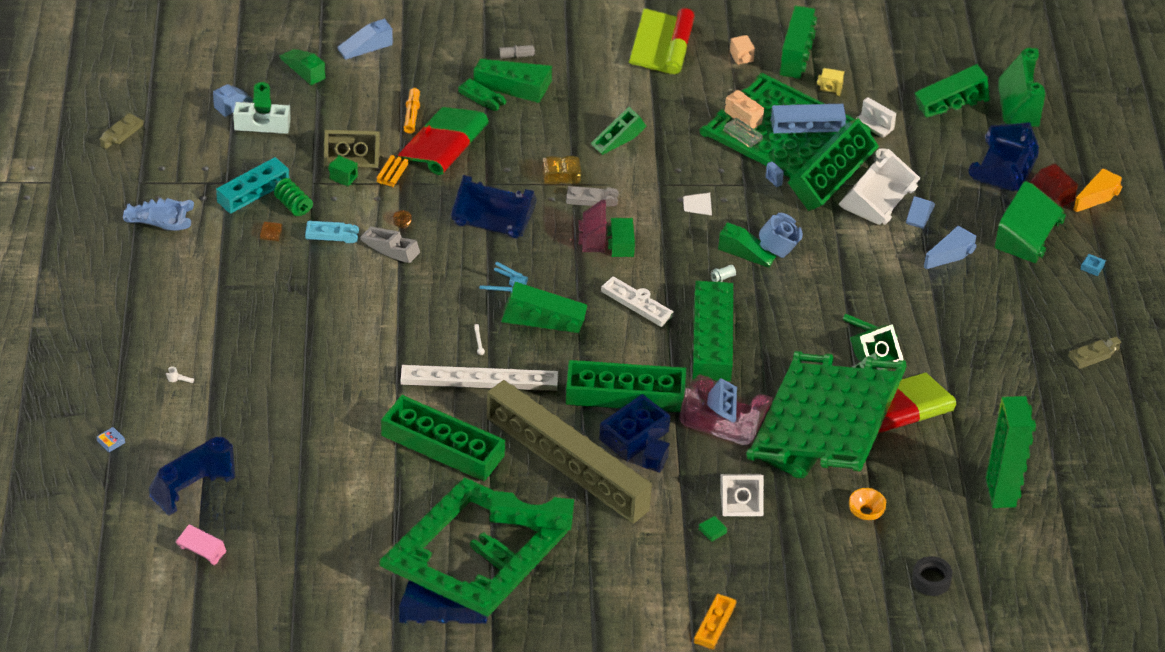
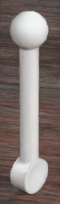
[474,324,485,355]

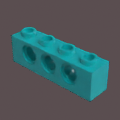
[216,157,289,214]

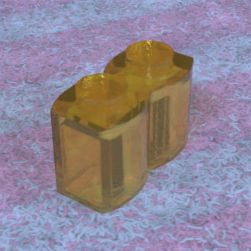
[542,156,581,184]

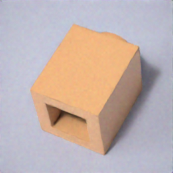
[730,35,755,65]

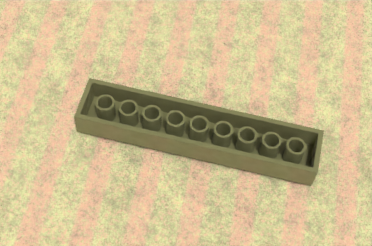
[487,380,652,524]

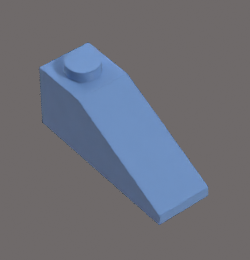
[338,19,392,60]
[924,226,976,269]
[707,378,737,423]

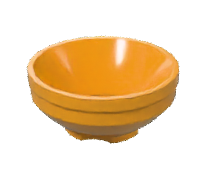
[849,488,886,520]

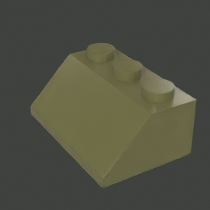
[324,130,380,168]

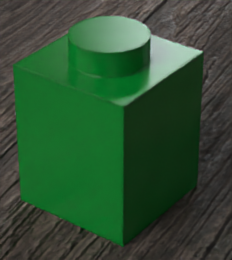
[328,156,358,187]

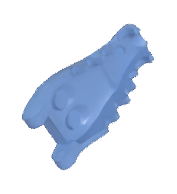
[123,198,194,231]

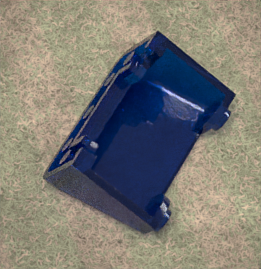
[969,122,1039,192]
[451,175,537,239]
[149,437,235,516]

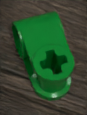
[253,82,271,115]

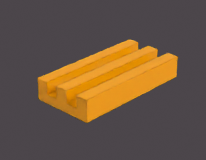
[377,155,408,187]

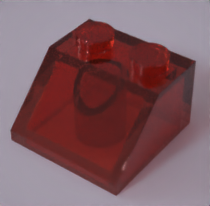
[1030,163,1078,207]

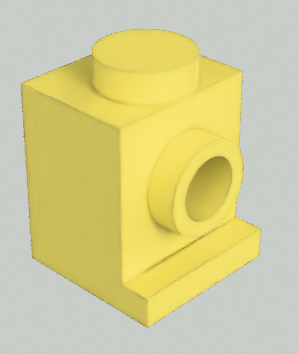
[817,68,844,96]

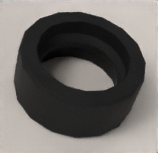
[912,556,953,596]

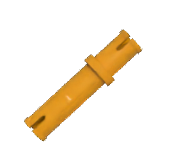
[404,88,420,133]

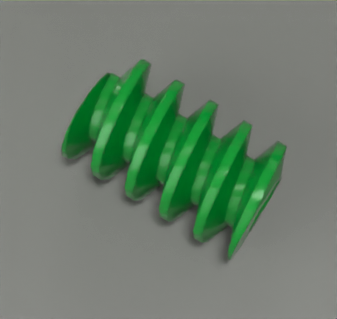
[274,178,313,216]

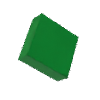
[699,516,728,542]

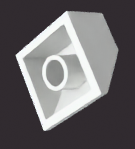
[721,474,763,516]

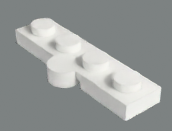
[601,276,673,327]

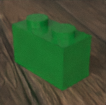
[607,218,635,257]

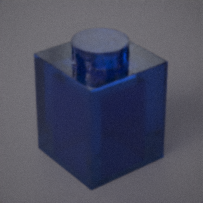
[642,438,670,473]

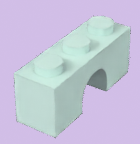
[233,102,291,134]

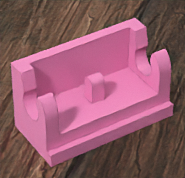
[176,525,226,565]

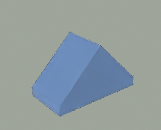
[906,196,935,229]

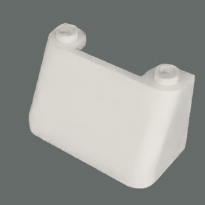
[838,149,920,225]

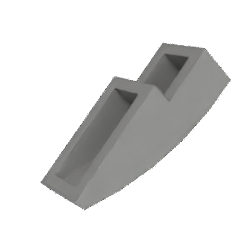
[360,227,420,263]

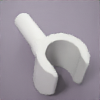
[166,367,194,383]

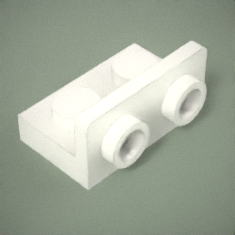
[856,97,896,138]

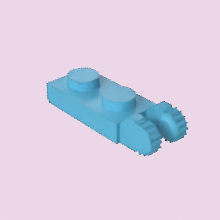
[305,221,359,243]

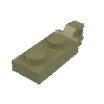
[100,113,143,149]
[1068,337,1121,369]

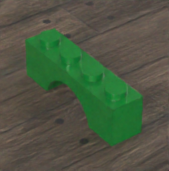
[490,491,574,530]

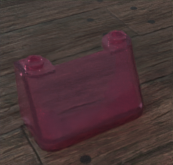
[680,374,773,445]

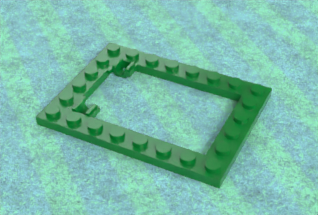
[379,477,569,617]

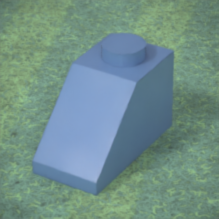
[213,84,253,117]

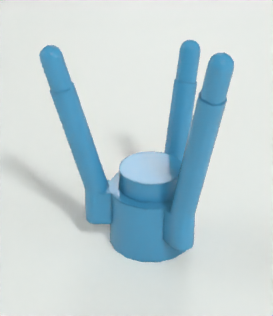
[479,262,528,291]

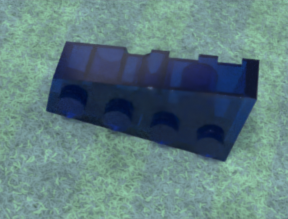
[399,580,489,624]

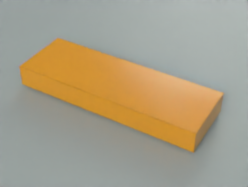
[694,594,736,650]

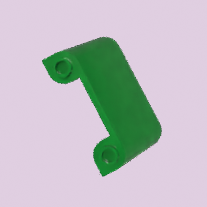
[998,48,1045,127]
[994,181,1066,264]

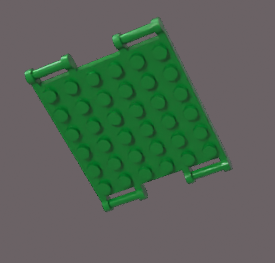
[699,73,871,178]
[747,351,906,472]

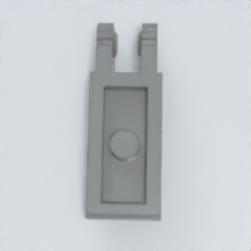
[566,186,619,207]

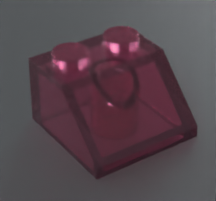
[579,200,606,252]

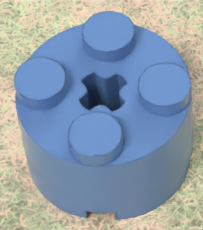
[759,213,803,258]

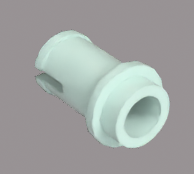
[711,265,736,282]

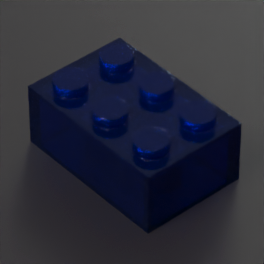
[599,394,670,461]

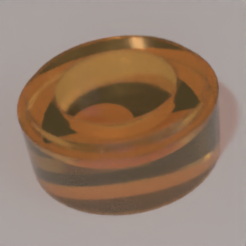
[393,210,412,228]

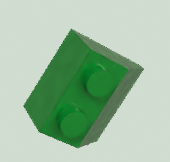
[850,325,903,362]

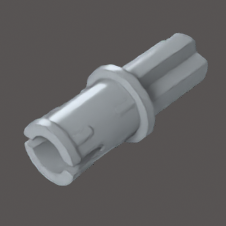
[500,45,535,59]

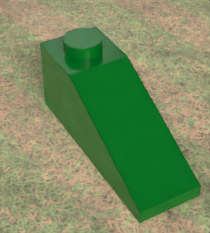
[280,49,325,85]
[590,107,647,155]
[718,222,777,268]

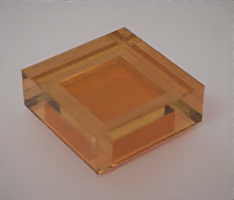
[260,222,282,241]

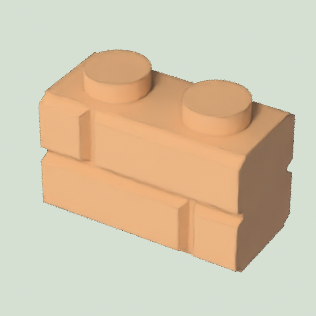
[725,90,764,130]

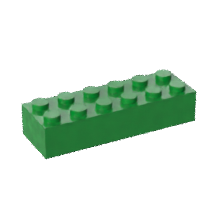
[787,118,879,211]
[692,281,733,381]
[566,360,686,412]
[381,395,505,482]
[985,396,1036,508]

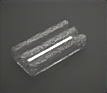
[724,117,763,148]

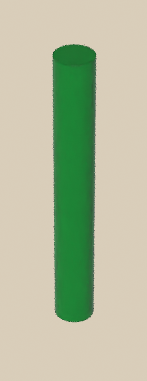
[843,314,898,337]

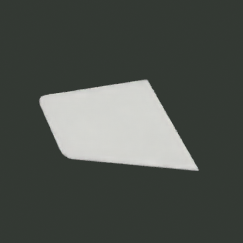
[683,193,712,215]

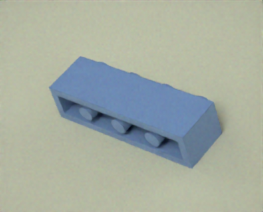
[771,104,846,133]

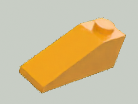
[1073,169,1122,212]

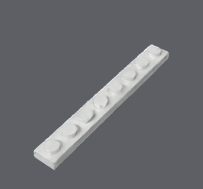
[401,365,558,391]

